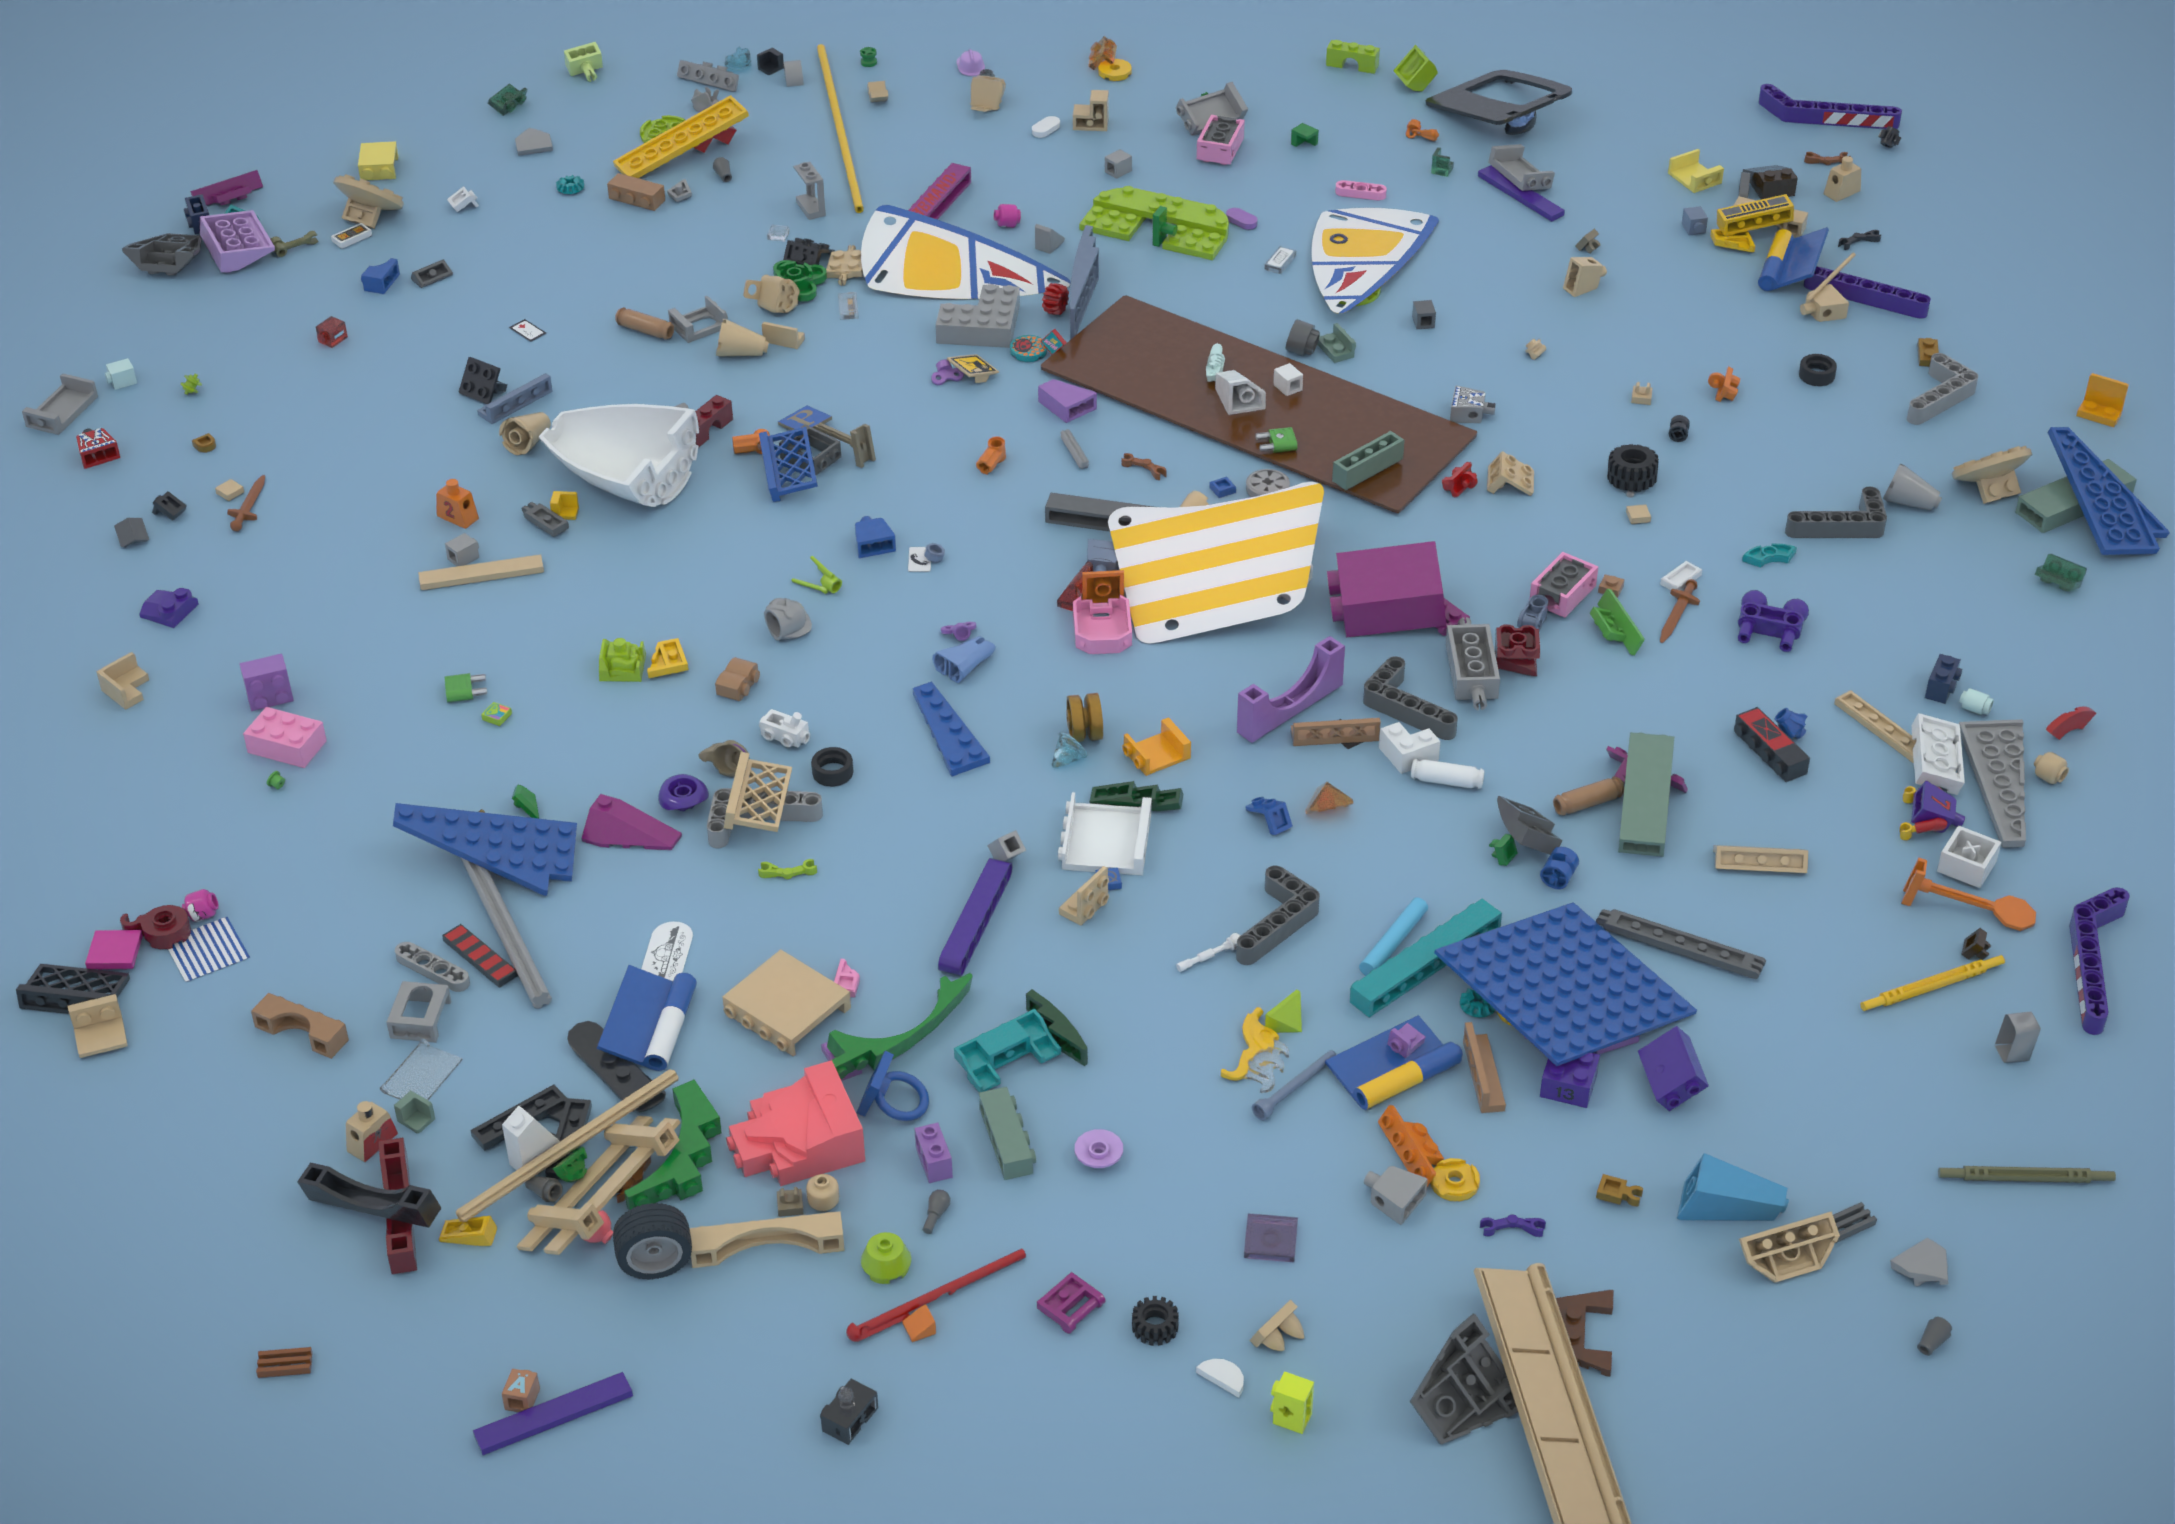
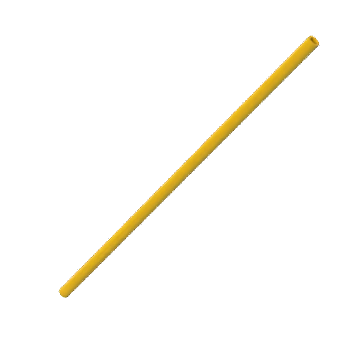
[817,44,864,213]

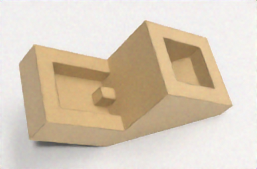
[867,81,888,102]

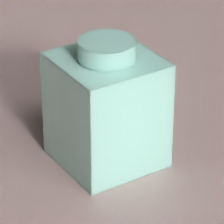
[105,358,137,390]

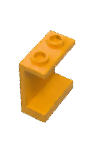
[1122,717,1191,776]

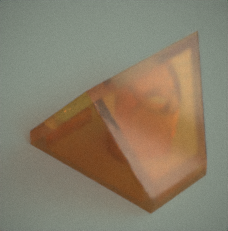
[1305,782,1354,814]

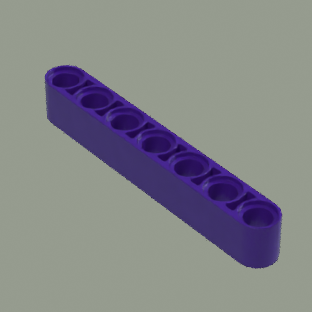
[1804,266,1931,319]
[938,858,1013,976]

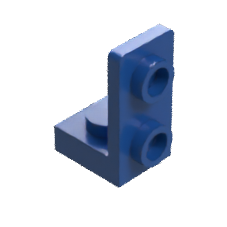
[1245,797,1293,835]

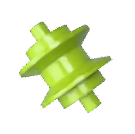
[180,373,202,395]

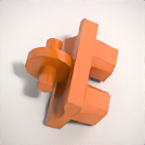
[1708,366,1741,402]

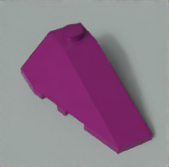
[581,794,682,850]

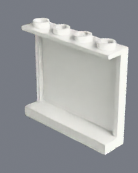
[1058,792,1152,876]

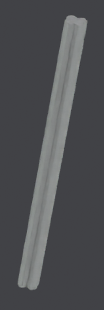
[460,857,552,1008]

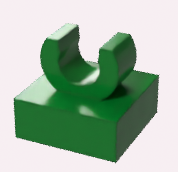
[1489,834,1518,866]

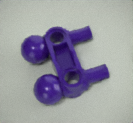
[1738,590,1809,652]

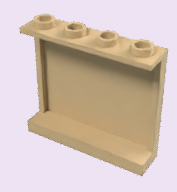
[722,949,851,1056]

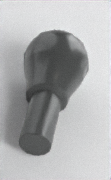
[922,1189,951,1234]

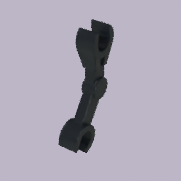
[1838,230,1881,250]

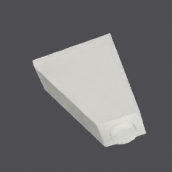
[1215,370,1266,415]
[502,1106,560,1170]

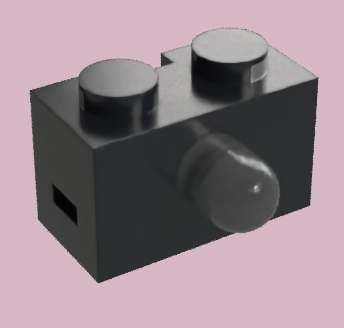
[820,1378,879,1445]

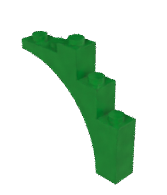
[624,1079,722,1210]

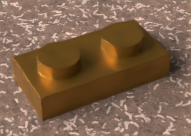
[1917,338,1939,367]

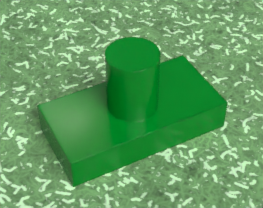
[1152,206,1178,247]

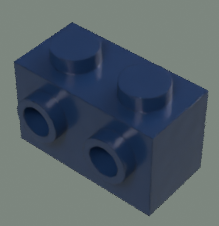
[184,194,209,234]
[1925,654,1963,704]

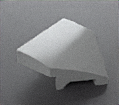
[515,128,553,156]
[1890,1238,1948,1286]

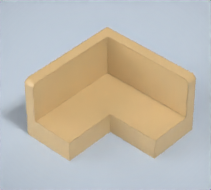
[96,652,149,710]

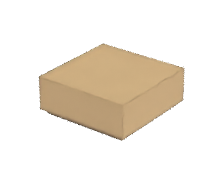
[215,479,244,501]
[1626,504,1651,524]

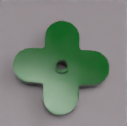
[773,260,827,301]

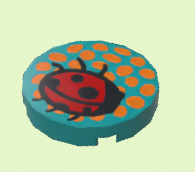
[1010,335,1047,362]

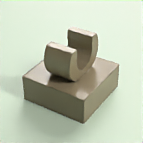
[1575,228,1600,253]
[777,1187,804,1217]

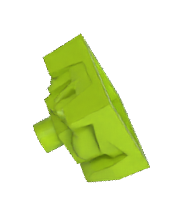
[1393,44,1438,91]
[599,638,646,682]

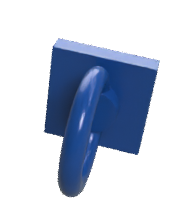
[856,1051,929,1121]

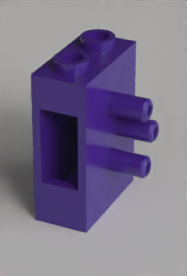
[1638,1026,1709,1111]

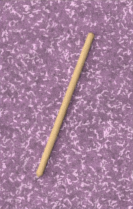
[1806,253,1856,302]

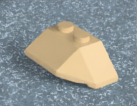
[1739,1211,1840,1283]

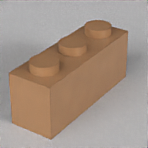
[607,173,665,211]

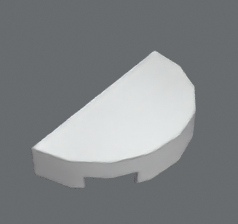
[1196,1359,1244,1398]

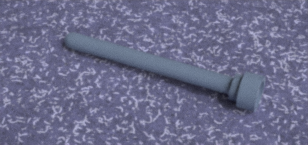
[1252,1050,1336,1121]

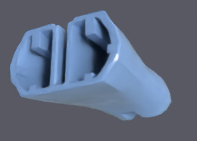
[932,636,996,683]

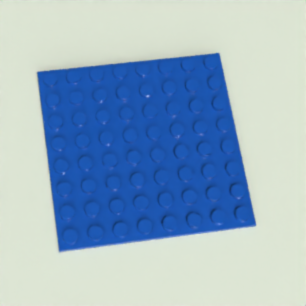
[1434,902,1697,1066]

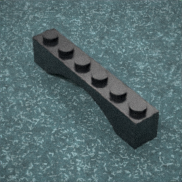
[297,1162,441,1228]

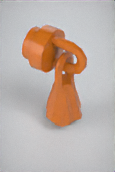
[1406,119,1439,141]

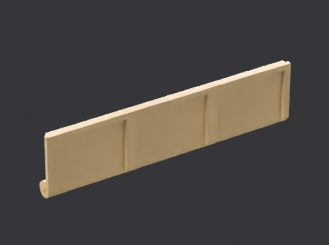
[1474,1263,1632,1524]

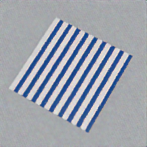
[168,917,250,982]

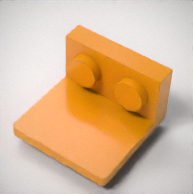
[2076,373,2129,427]

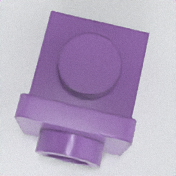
[1388,1023,1425,1058]

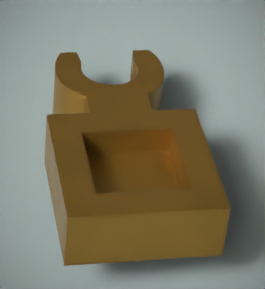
[1596,1174,1643,1207]

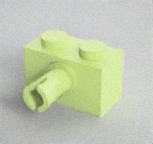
[564,42,603,82]

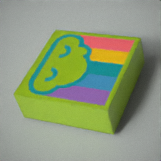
[481,702,512,726]

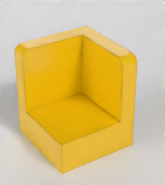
[550,491,579,520]

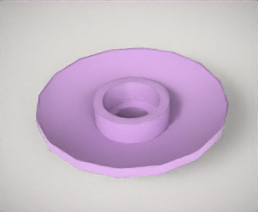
[1075,1129,1123,1168]

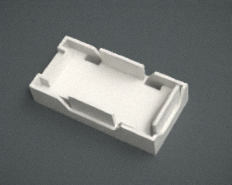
[1911,713,1965,795]

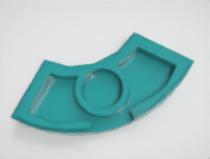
[1742,543,1797,568]

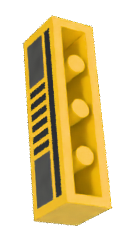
[1717,194,1794,236]

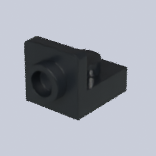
[152,491,187,521]

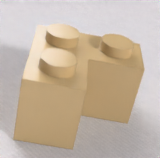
[1073,90,1109,131]

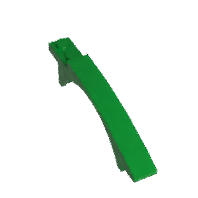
[827,973,973,1079]

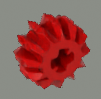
[1042,283,1069,315]

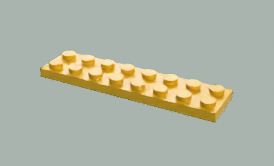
[613,95,749,178]

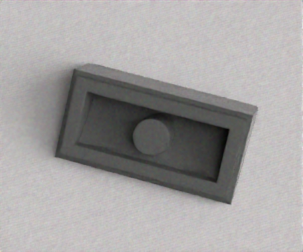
[411,259,453,288]

